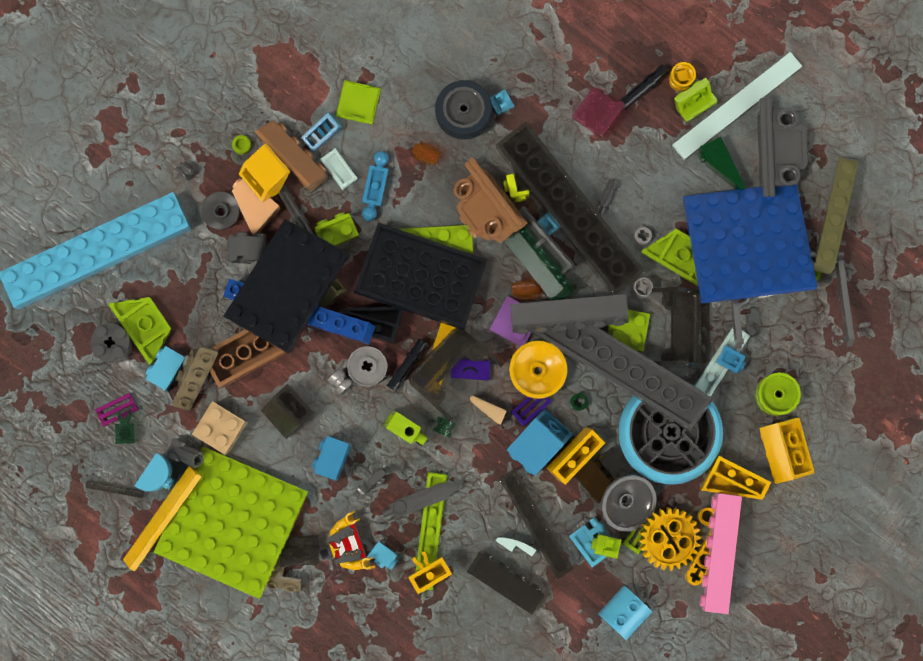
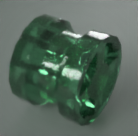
[432,416,456,438]

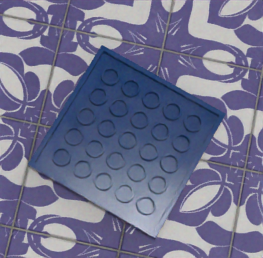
[683,183,817,304]

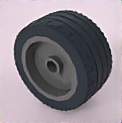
[435,80,492,140]

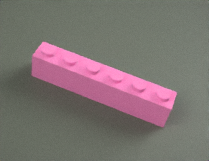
[700,494,742,614]

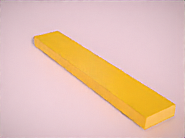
[123,466,201,571]

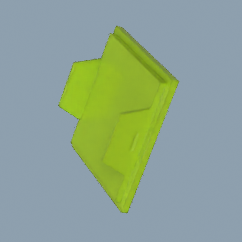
[336,80,381,125]

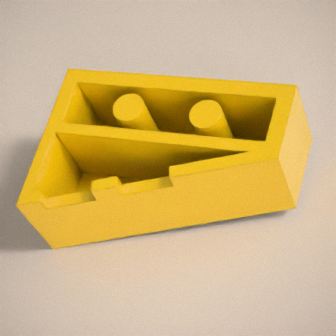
[699,456,771,500]

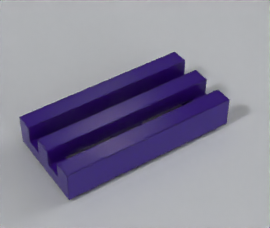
[511,397,552,426]

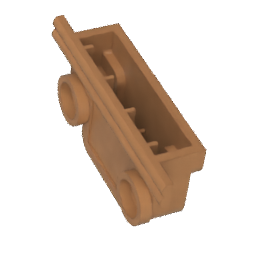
[454,157,527,242]

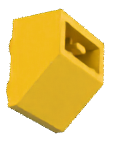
[239,143,290,202]

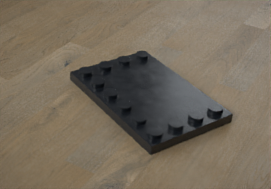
[223,219,350,354]
[354,223,487,330]

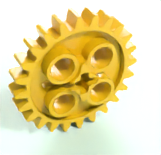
[638,507,701,571]

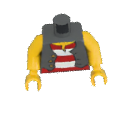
[319,510,375,570]

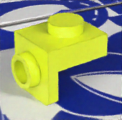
[503,174,529,202]

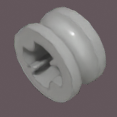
[634,227,652,245]

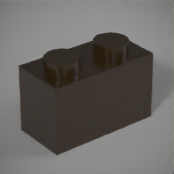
[574,459,614,504]

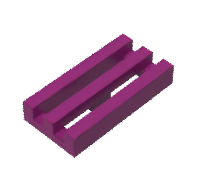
[95,393,138,427]

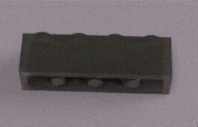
[467,551,544,614]

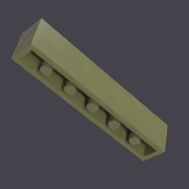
[813,157,859,275]

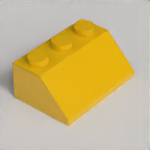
[759,418,815,484]

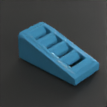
[301,112,343,152]

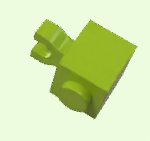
[591,534,621,559]

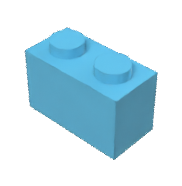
[146,346,185,392]

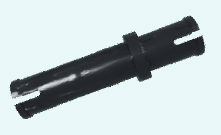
[618,64,669,110]
[386,339,429,392]

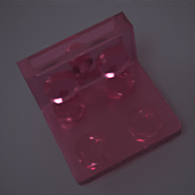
[572,87,625,139]

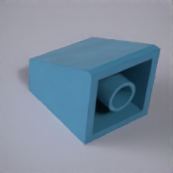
[507,408,573,476]

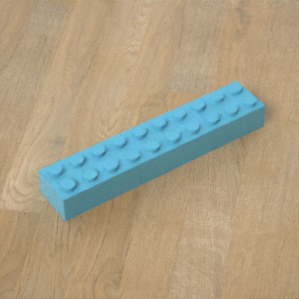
[0,192,192,310]

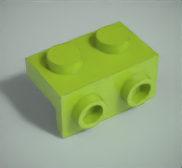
[674,78,718,122]

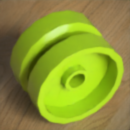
[754,372,801,416]

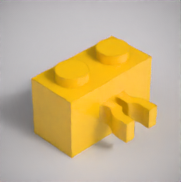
[408,551,452,594]

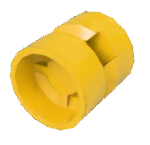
[669,62,696,92]

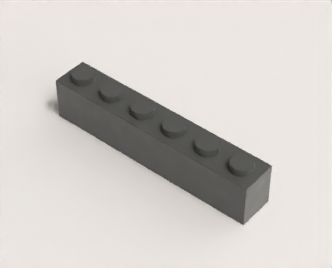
[510,294,628,334]

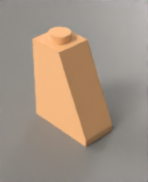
[232,178,281,235]

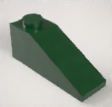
[697,137,746,191]

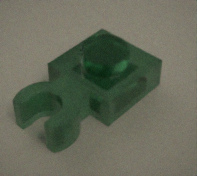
[115,410,135,444]

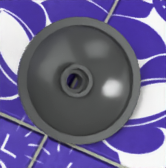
[601,475,656,531]

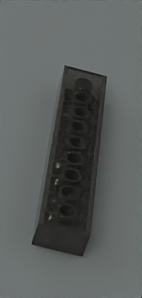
[495,122,645,295]

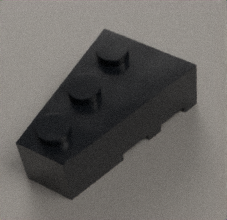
[342,306,404,345]

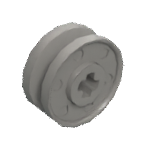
[347,346,388,387]

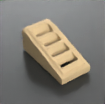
[470,396,507,425]

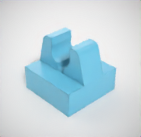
[490,89,514,116]

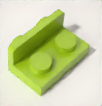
[314,212,359,246]

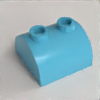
[135,453,176,492]
[598,585,652,641]

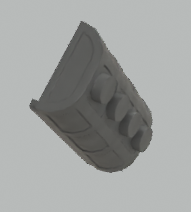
[505,206,575,287]

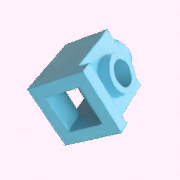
[367,541,398,570]

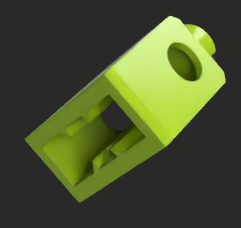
[383,410,428,446]

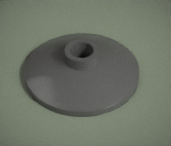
[202,192,240,230]

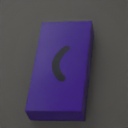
[451,359,491,381]

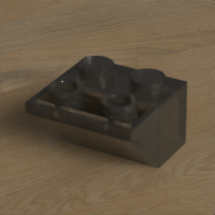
[261,384,315,439]

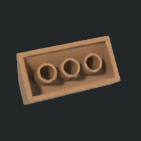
[255,120,327,193]

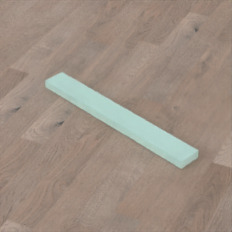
[672,52,802,160]

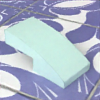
[495,537,536,556]

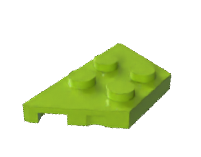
[641,229,698,286]
[108,297,172,365]

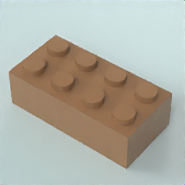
[210,330,287,389]

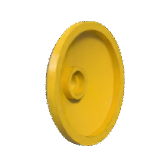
[509,341,567,399]

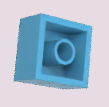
[312,436,351,481]

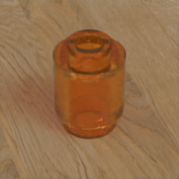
[411,141,441,166]
[512,280,540,300]

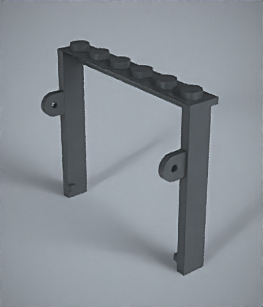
[730,252,855,349]

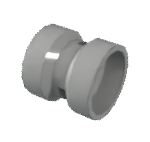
[632,277,653,298]
[328,368,354,395]

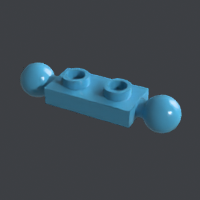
[362,151,389,221]

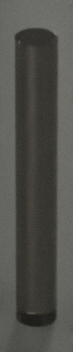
[86,480,144,498]

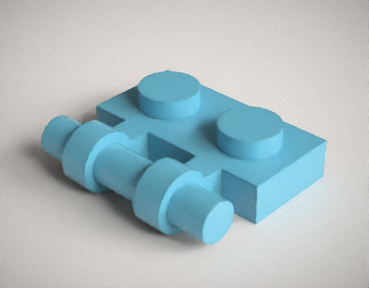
[569,517,613,567]

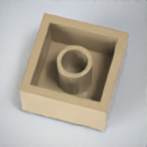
[192,401,248,455]

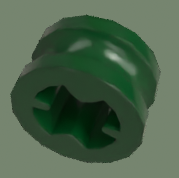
[570,393,588,411]

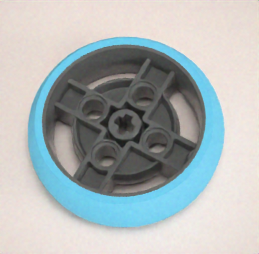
[619,386,723,485]

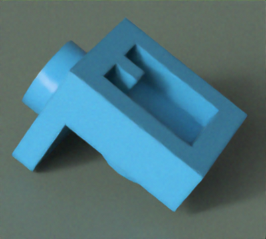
[715,345,746,374]

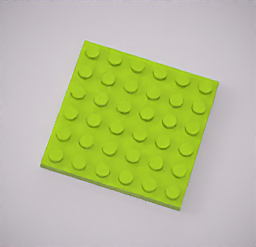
[153,447,308,599]

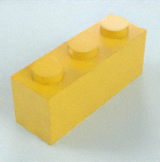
[546,427,605,485]

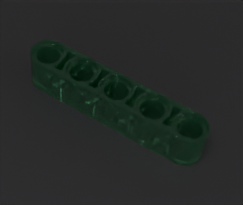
[504,226,573,301]

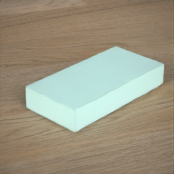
[320,148,358,190]

